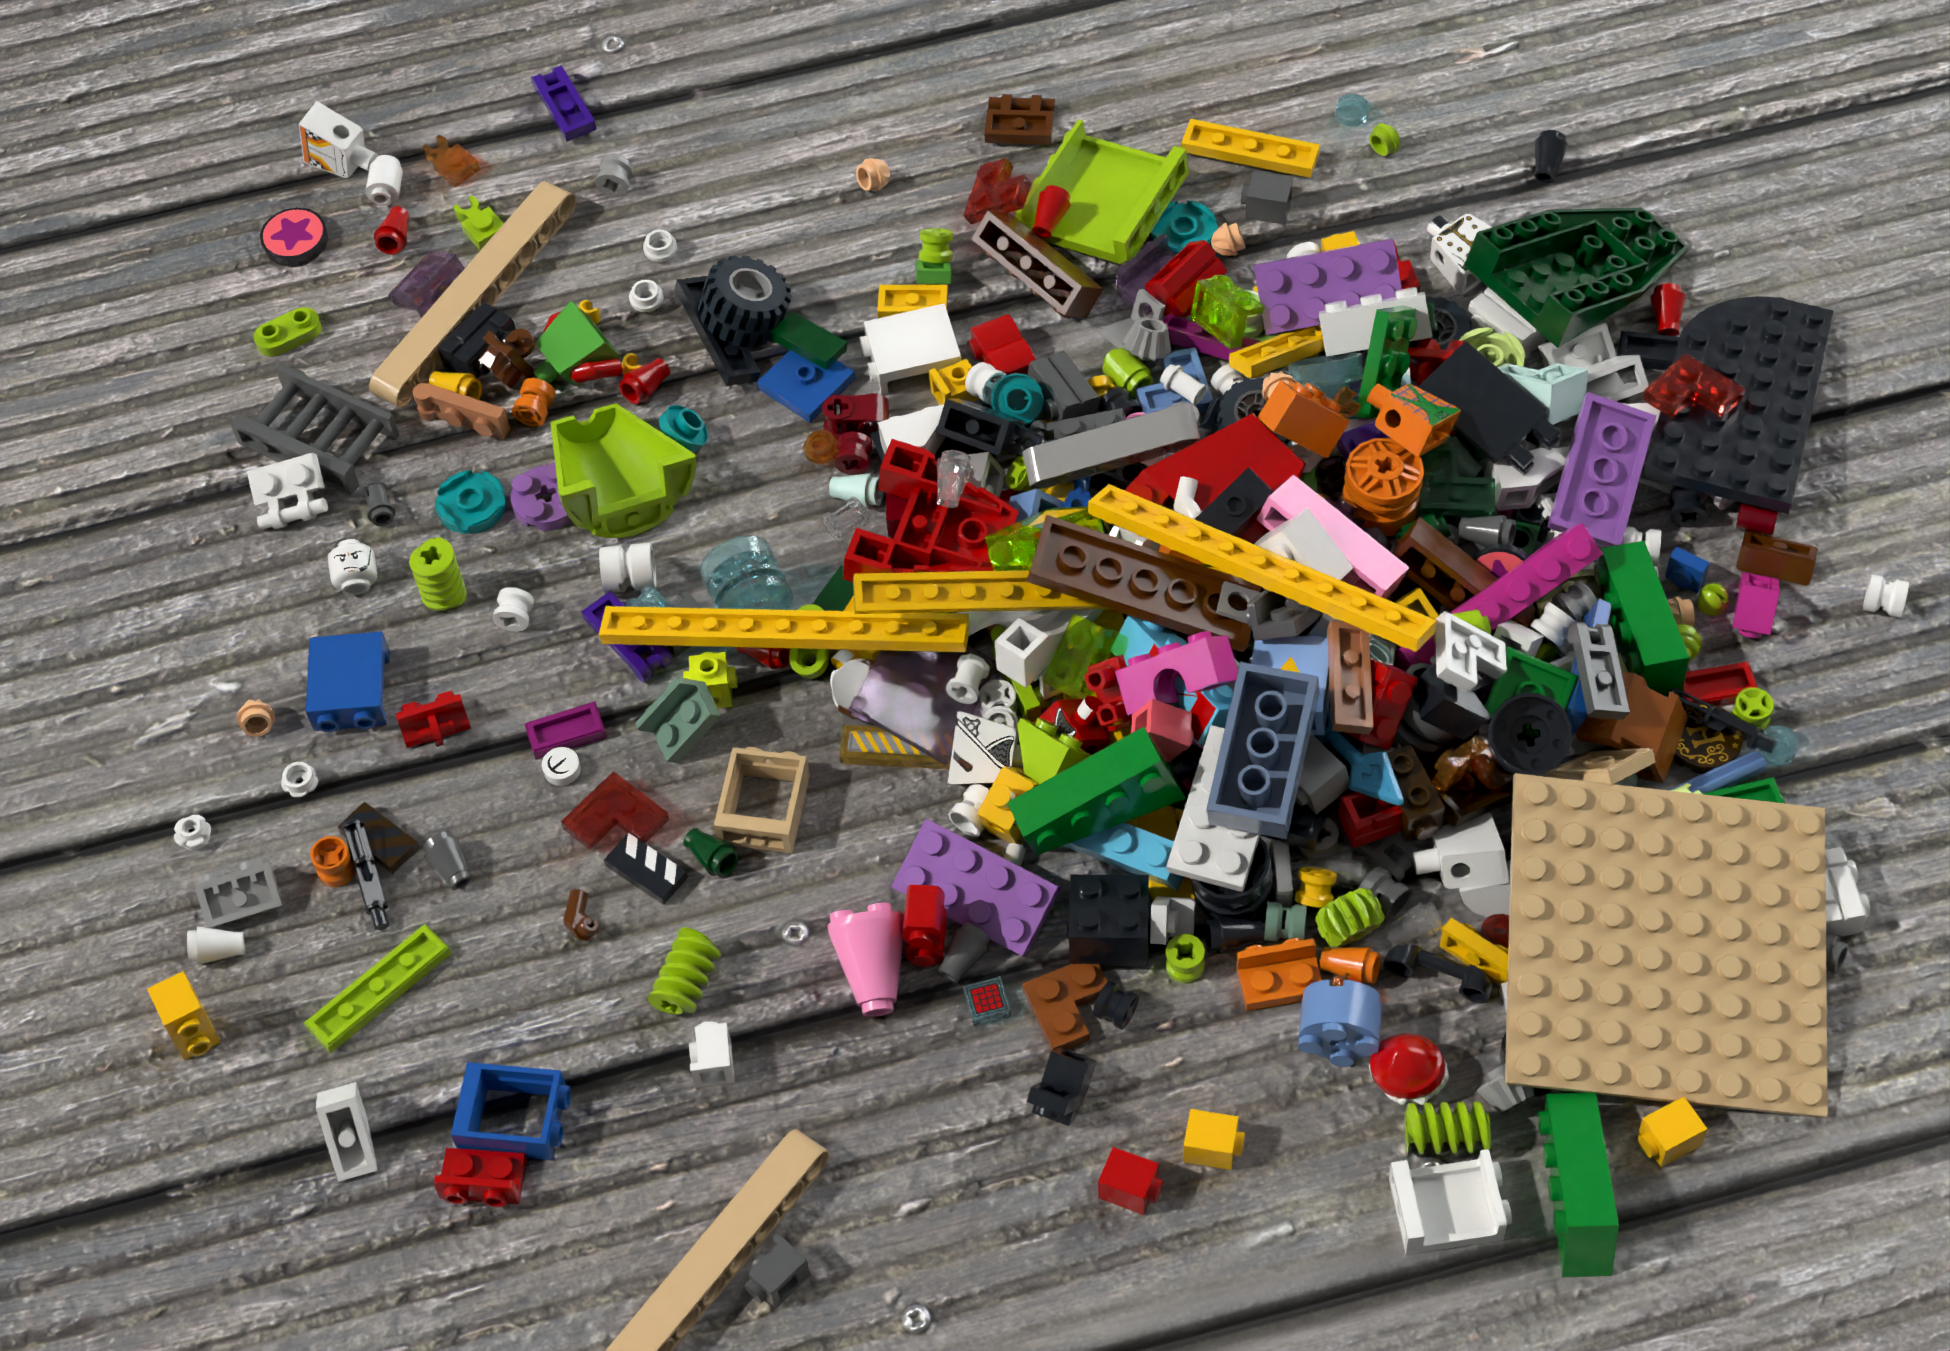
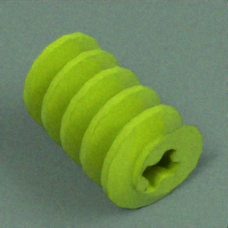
[409,537,467,611]
[647,927,721,1015]
[1404,1101,1491,1155]

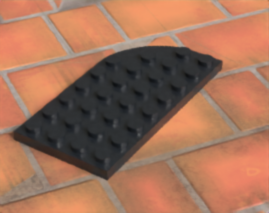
[1643,296,1834,514]

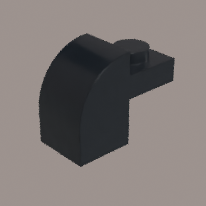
[1026,1048,1097,1126]

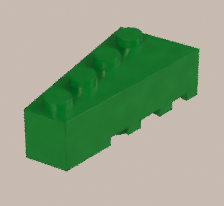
[1594,541,1689,697]
[1007,727,1186,855]
[1538,1093,1619,1277]

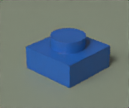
[1665,546,1710,594]

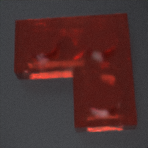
[963,158,1032,224]
[1642,353,1746,418]
[561,771,669,850]

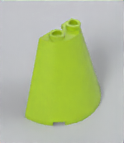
[550,403,696,538]

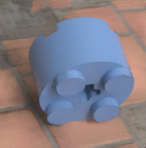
[1298,980,1382,1067]

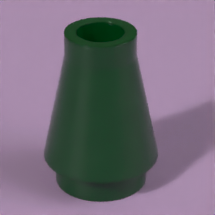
[683,828,739,877]

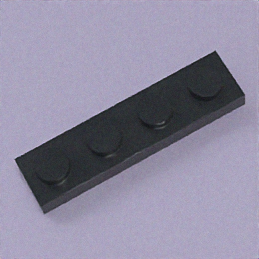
[674,276,760,386]

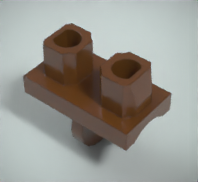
[479,329,535,389]

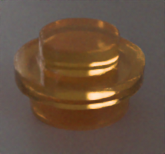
[803,430,839,464]

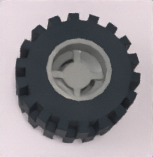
[698,255,792,347]

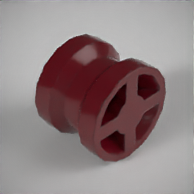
[834,432,872,475]

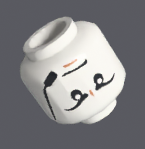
[328,539,378,595]

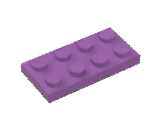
[1253,238,1402,335]
[1547,392,1657,547]
[891,818,1062,957]

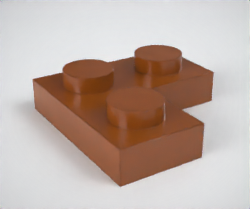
[1022,964,1108,1051]

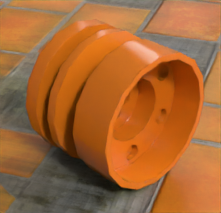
[1342,438,1424,536]

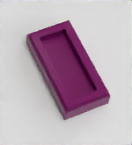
[524,701,607,760]

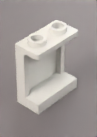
[860,303,961,395]
[1389,1149,1512,1255]

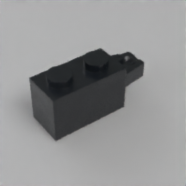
[936,398,1043,456]

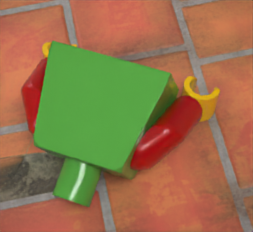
[533,300,642,386]

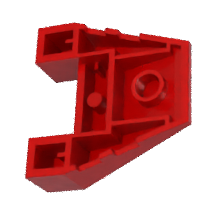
[1125,413,1306,544]
[843,439,1019,582]

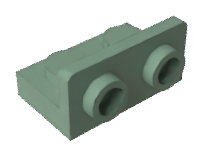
[635,677,721,763]

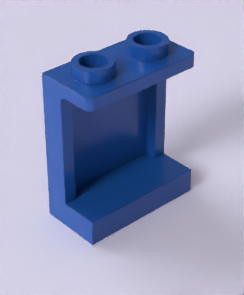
[306,631,390,732]

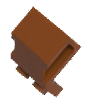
[1575,671,1688,784]

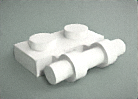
[247,453,328,530]

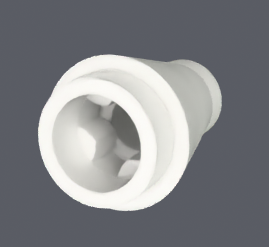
[187,926,245,965]

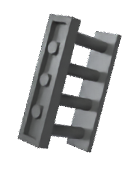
[230,364,399,496]

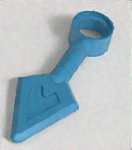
[1314,708,1404,806]

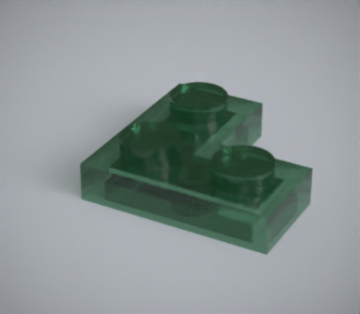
[1420,444,1495,517]

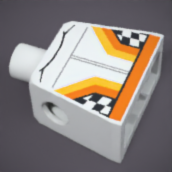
[299,101,378,178]

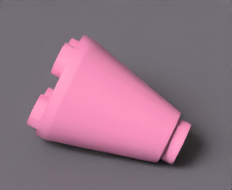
[827,903,904,1017]

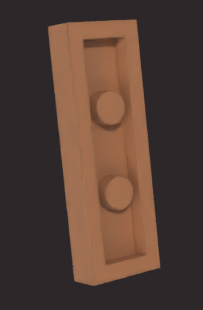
[1327,620,1373,734]

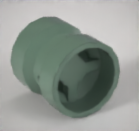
[1264,902,1307,941]

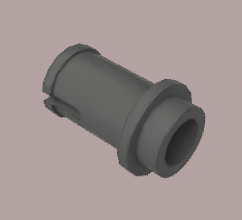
[363,480,395,526]

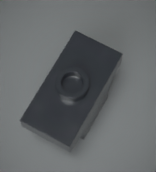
[1195,467,1274,537]

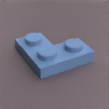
[1136,347,1213,414]

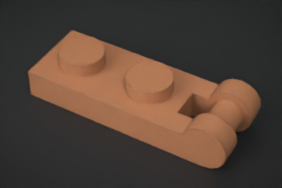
[412,383,511,440]

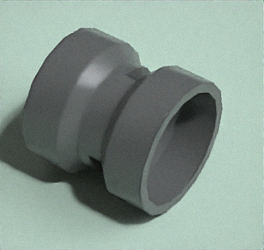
[1358,865,1412,920]

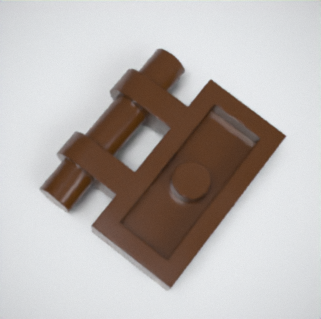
[984,94,1055,145]

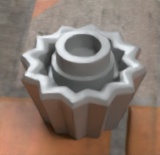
[1123,317,1171,361]
[1477,1064,1535,1113]

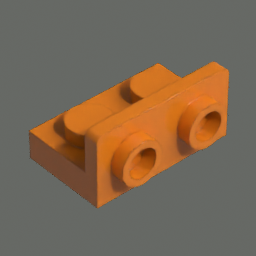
[1236,938,1322,1011]

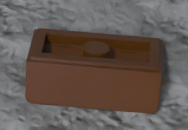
[1736,531,1818,586]

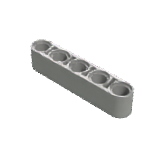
[1022,404,1201,489]

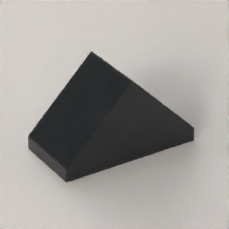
[1418,663,1492,740]

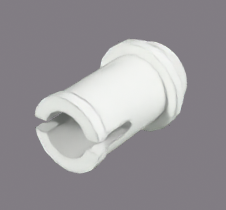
[1160,364,1207,405]

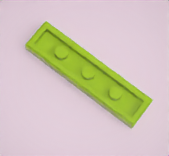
[304,924,451,1054]

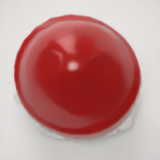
[1369,1033,1449,1105]

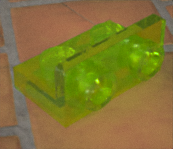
[1190,275,1264,349]
[1043,614,1119,700]

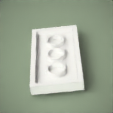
[1166,725,1261,892]

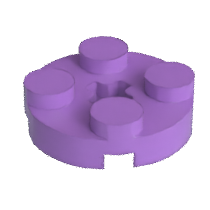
[511,462,572,531]

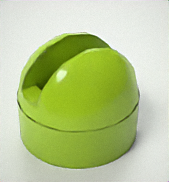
[1697,583,1729,616]

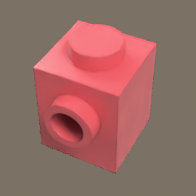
[1131,699,1194,762]

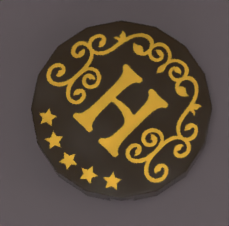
[1673,703,1743,774]

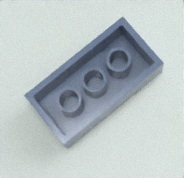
[1206,662,1320,839]

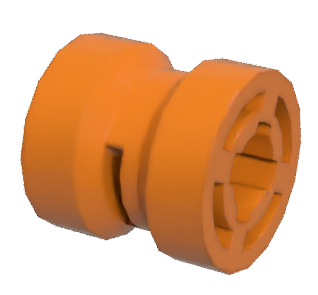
[512,378,556,427]
[310,836,355,887]

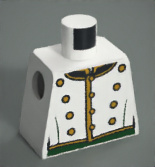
[1427,214,1491,296]

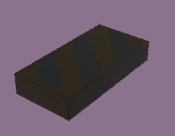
[338,801,419,874]

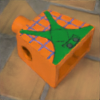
[1367,383,1461,457]

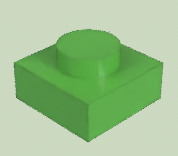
[915,260,951,285]

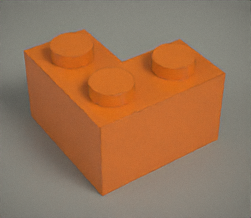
[1258,380,1350,458]

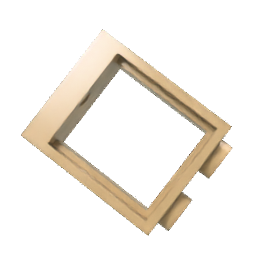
[714,747,810,853]

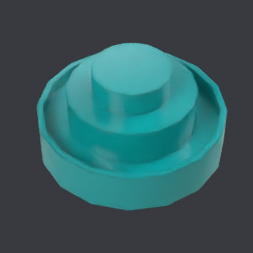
[991,373,1044,424]
[659,405,708,453]

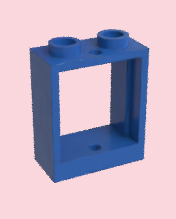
[451,1062,571,1160]

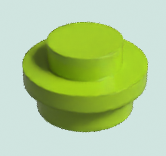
[1369,123,1400,156]

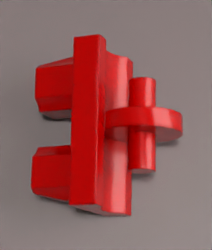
[1407,338,1464,386]
[1084,655,1132,732]
[395,690,471,748]

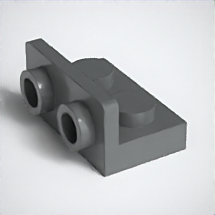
[1246,590,1322,640]

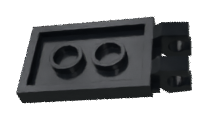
[1418,341,1560,476]

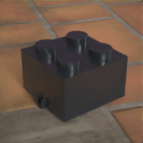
[1066,874,1151,966]

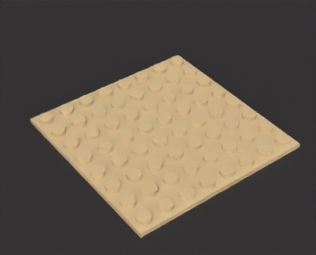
[1505,773,1828,1118]

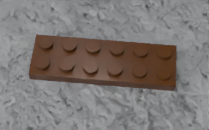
[1026,515,1261,652]

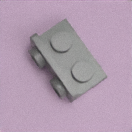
[194,858,284,928]

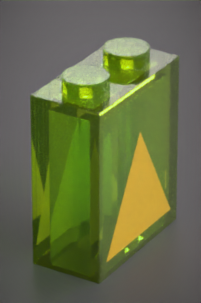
[985,506,1104,571]

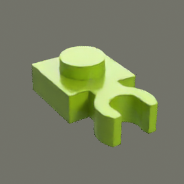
[453,196,504,251]

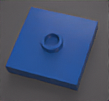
[757,350,856,423]

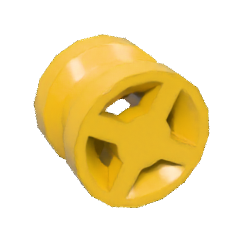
[1294,867,1337,907]

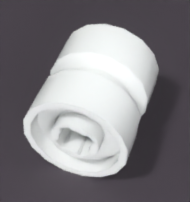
[599,542,656,594]

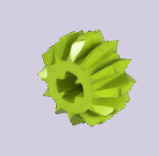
[1315,888,1385,948]

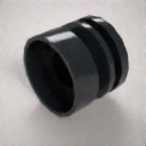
[1487,693,1572,776]
[1191,837,1274,920]

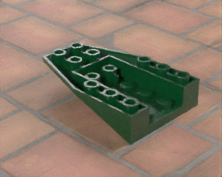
[1464,207,1689,348]

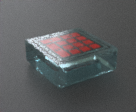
[963,977,1011,1027]

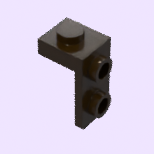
[1387,745,1445,842]

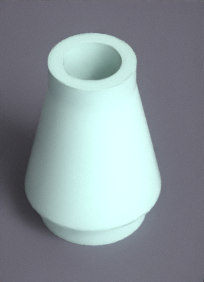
[829,473,884,508]

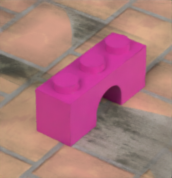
[1115,631,1238,715]

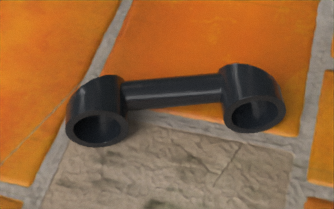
[1383,944,1493,1004]

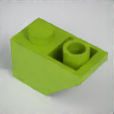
[1017,717,1091,784]

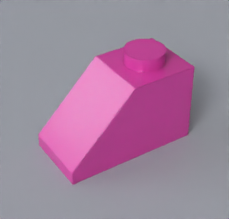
[1732,572,1780,638]

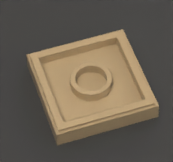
[1545,748,1655,785]

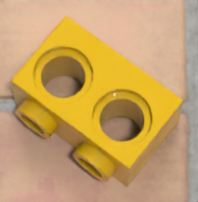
[147,971,221,1060]

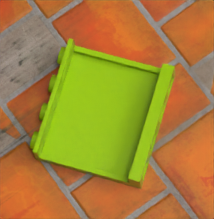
[1016,119,1189,267]

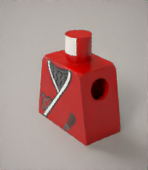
[1034,695,1109,755]

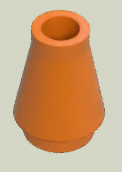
[1320,947,1381,984]

